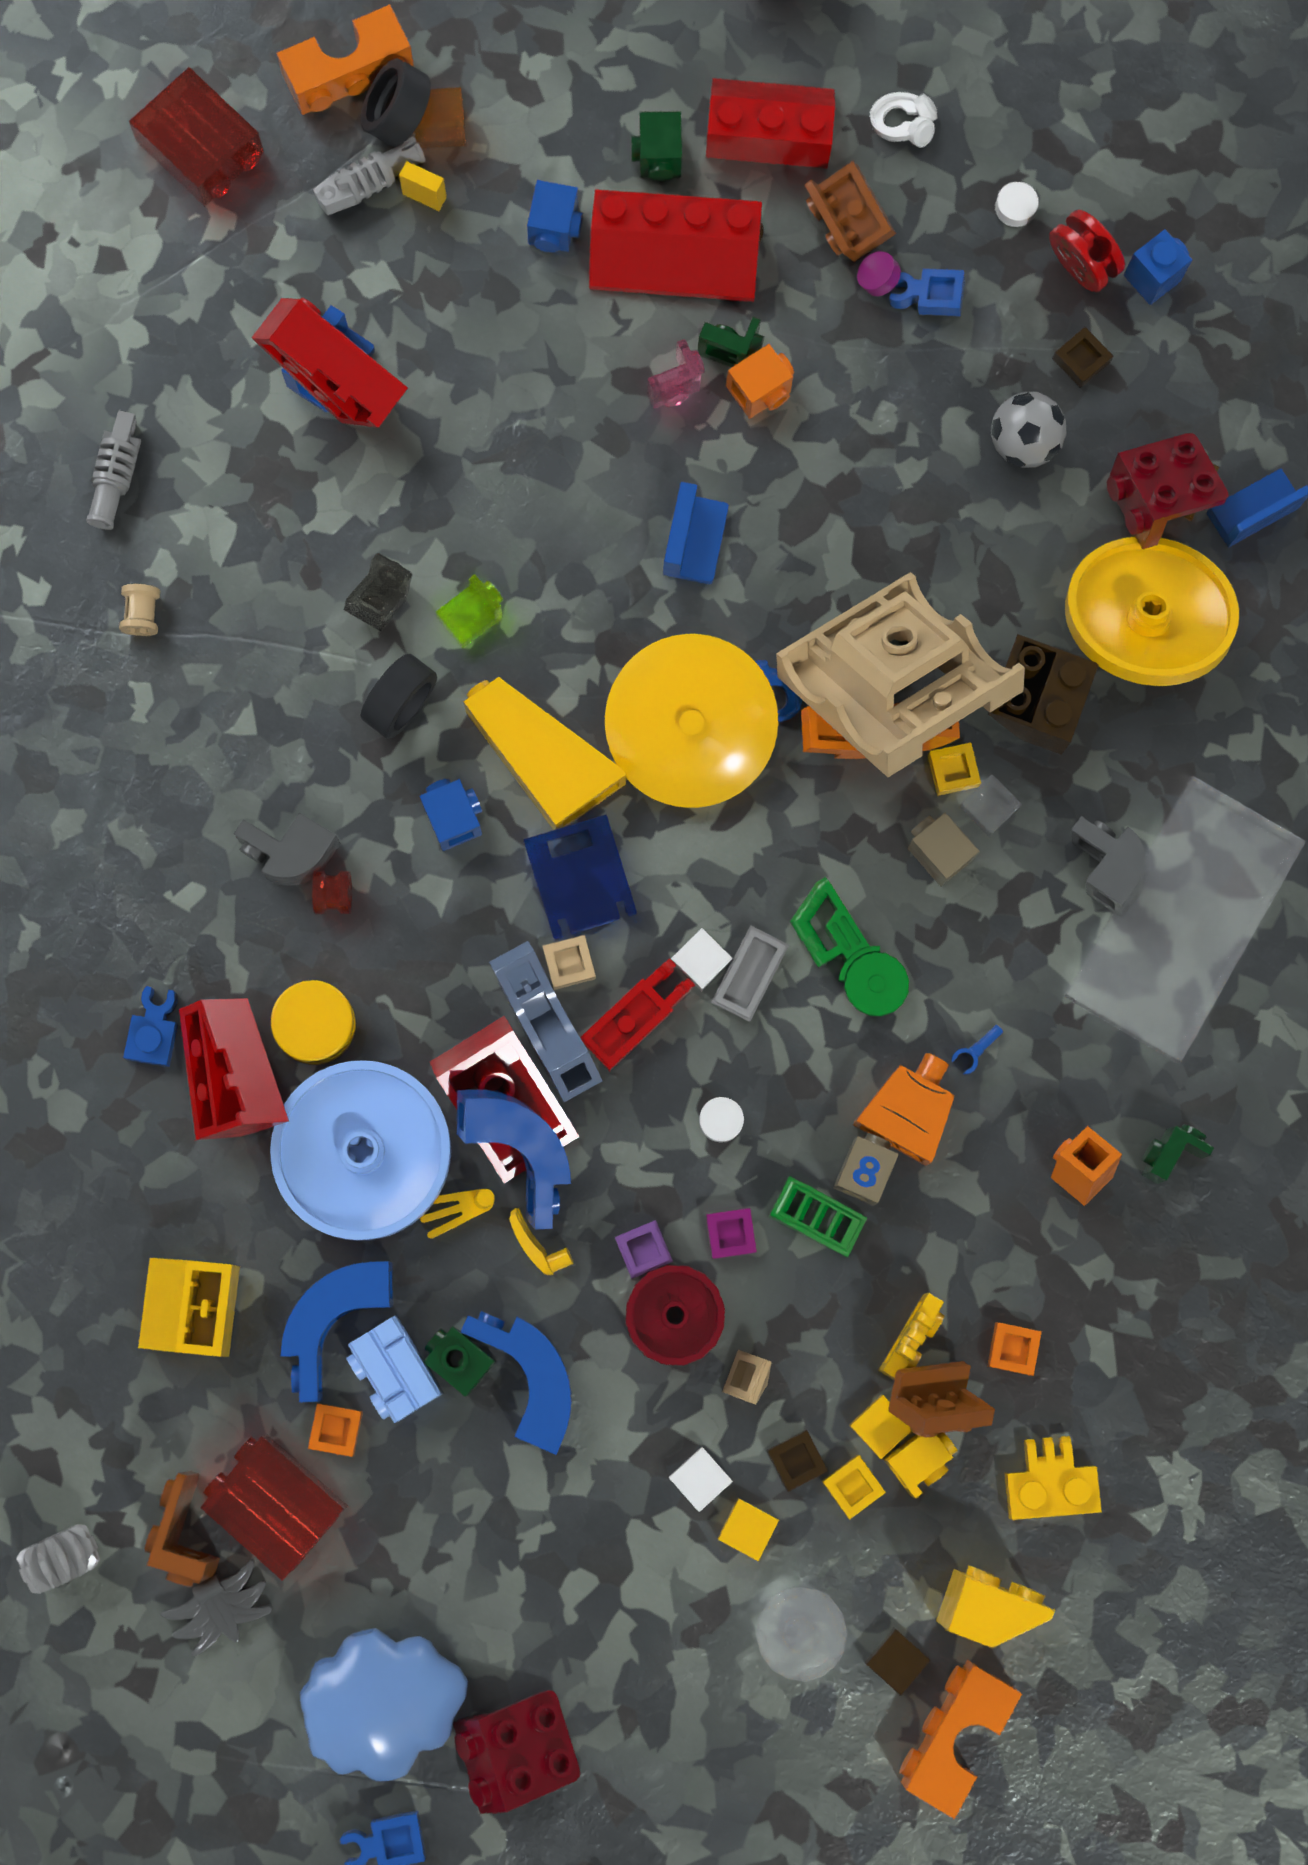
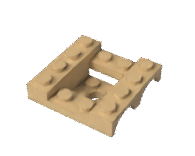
[776,572,1025,777]

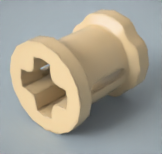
[119,584,160,636]

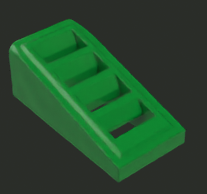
[768,1176,867,1258]

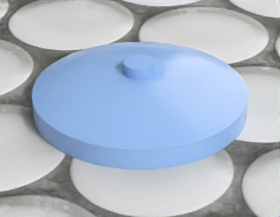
[270,1060,451,1241]

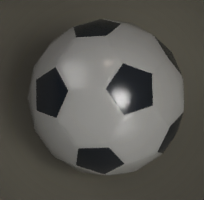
[991,392,1066,468]

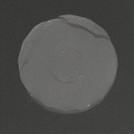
[755,1586,847,1681]

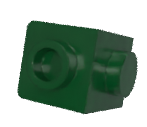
[1142,1124,1214,1184]

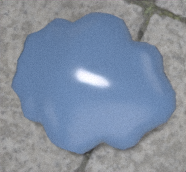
[300,1629,468,1781]

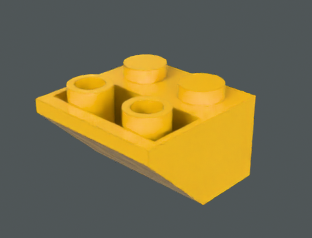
[138,1258,240,1357]
[936,1565,1055,1648]

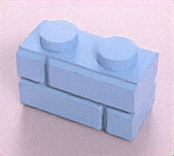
[346,1316,444,1423]

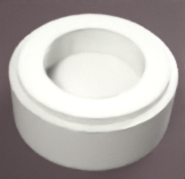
[995,182,1038,227]
[699,1097,744,1142]

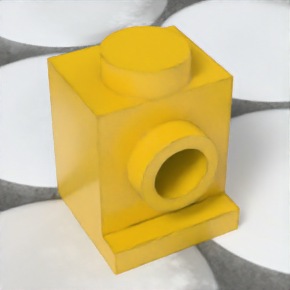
[883,1432,958,1498]

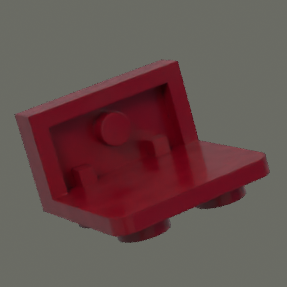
[1107,433,1228,550]
[453,1690,580,1814]

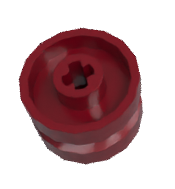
[626,1265,725,1365]

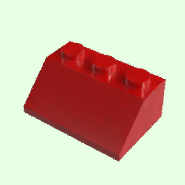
[705,78,835,169]

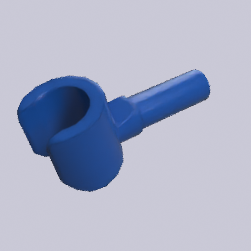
[951,1025,1003,1074]

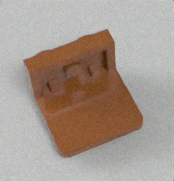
[144,1471,221,1587]

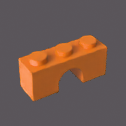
[277,5,414,115]
[899,1659,1022,1819]

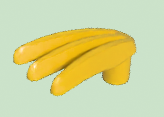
[420,1189,495,1239]
[510,1208,574,1275]

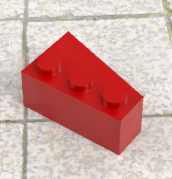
[251,298,408,428]
[179,998,289,1140]

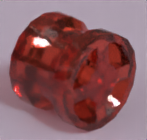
[312,871,352,915]

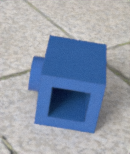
[527,180,583,253]
[1123,229,1192,305]
[420,779,483,851]

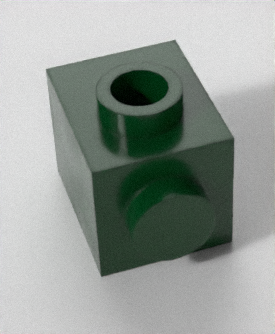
[631,111,682,181]
[424,1326,496,1397]

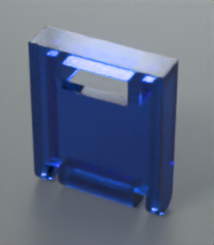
[523,814,637,940]

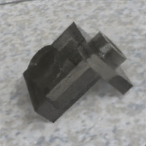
[344,553,413,631]

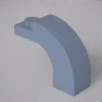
[489,941,603,1102]

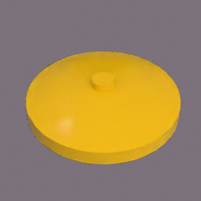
[1065,536,1239,686]
[605,634,778,808]

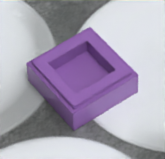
[615,1220,673,1279]

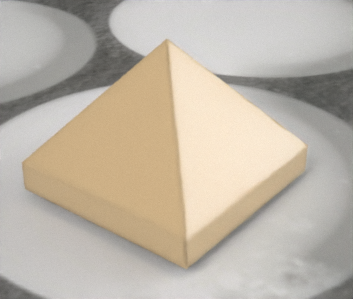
[722,1350,772,1405]

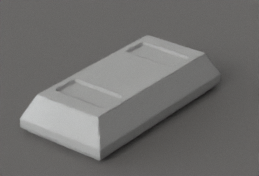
[711,925,789,1022]

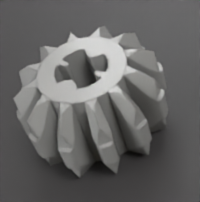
[17,1524,100,1594]

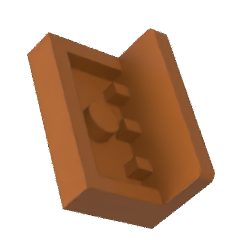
[804,161,896,262]
[888,1361,995,1437]

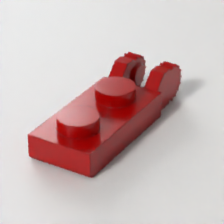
[580,958,695,1072]

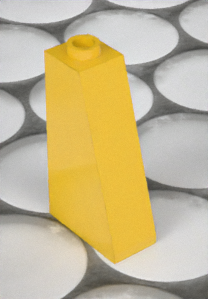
[463,677,626,834]

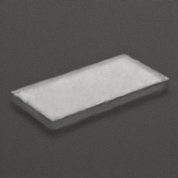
[1064,776,1306,1064]

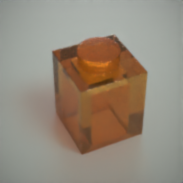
[413,87,466,149]

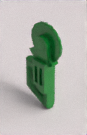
[789,877,909,1017]

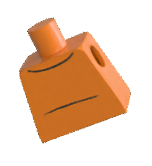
[853,1053,955,1166]

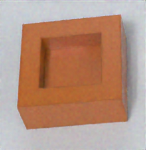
[987,1322,1042,1376]
[308,1403,363,1457]

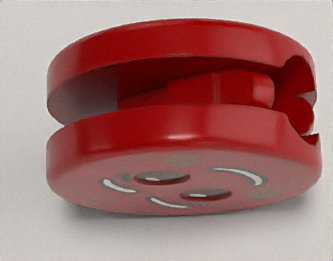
[1049,210,1125,292]

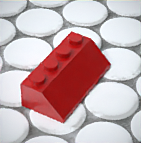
[589,189,762,302]

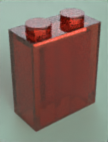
[129,67,264,207]
[200,1435,348,1581]

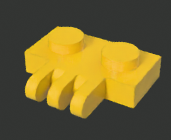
[878,1293,945,1380]
[1004,1436,1102,1520]

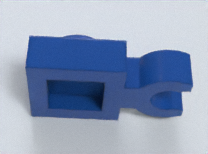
[890,269,965,316]
[123,986,178,1067]
[340,1810,426,1865]

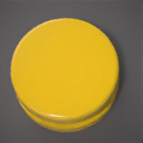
[271,980,356,1065]

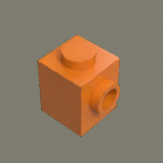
[726,343,794,419]
[1051,1126,1122,1206]

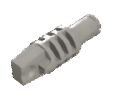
[313,137,425,215]
[86,410,141,530]

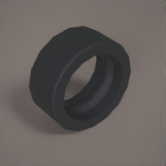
[361,58,431,147]
[360,654,437,739]

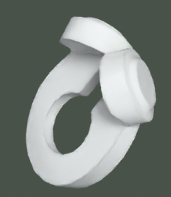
[870,92,937,147]

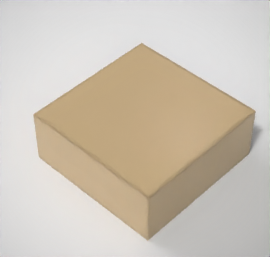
[543,935,596,990]

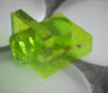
[435,574,503,648]

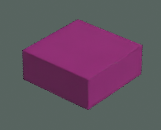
[706,1208,757,1259]

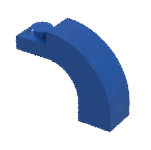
[457,1090,571,1229]
[281,1261,393,1402]
[461,1311,572,1455]

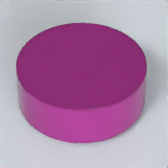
[857,251,901,296]

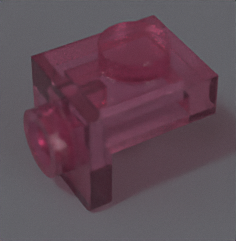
[647,339,705,409]

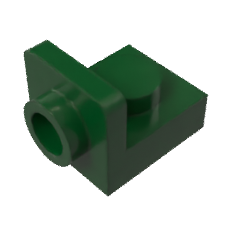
[697,317,765,368]

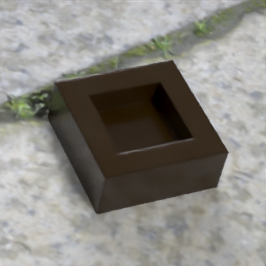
[1052,326,1114,388]
[766,1430,828,1492]
[864,1627,930,1696]

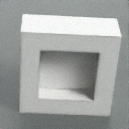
[671,928,733,991]
[669,1447,733,1512]

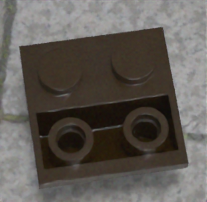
[988,634,1099,755]

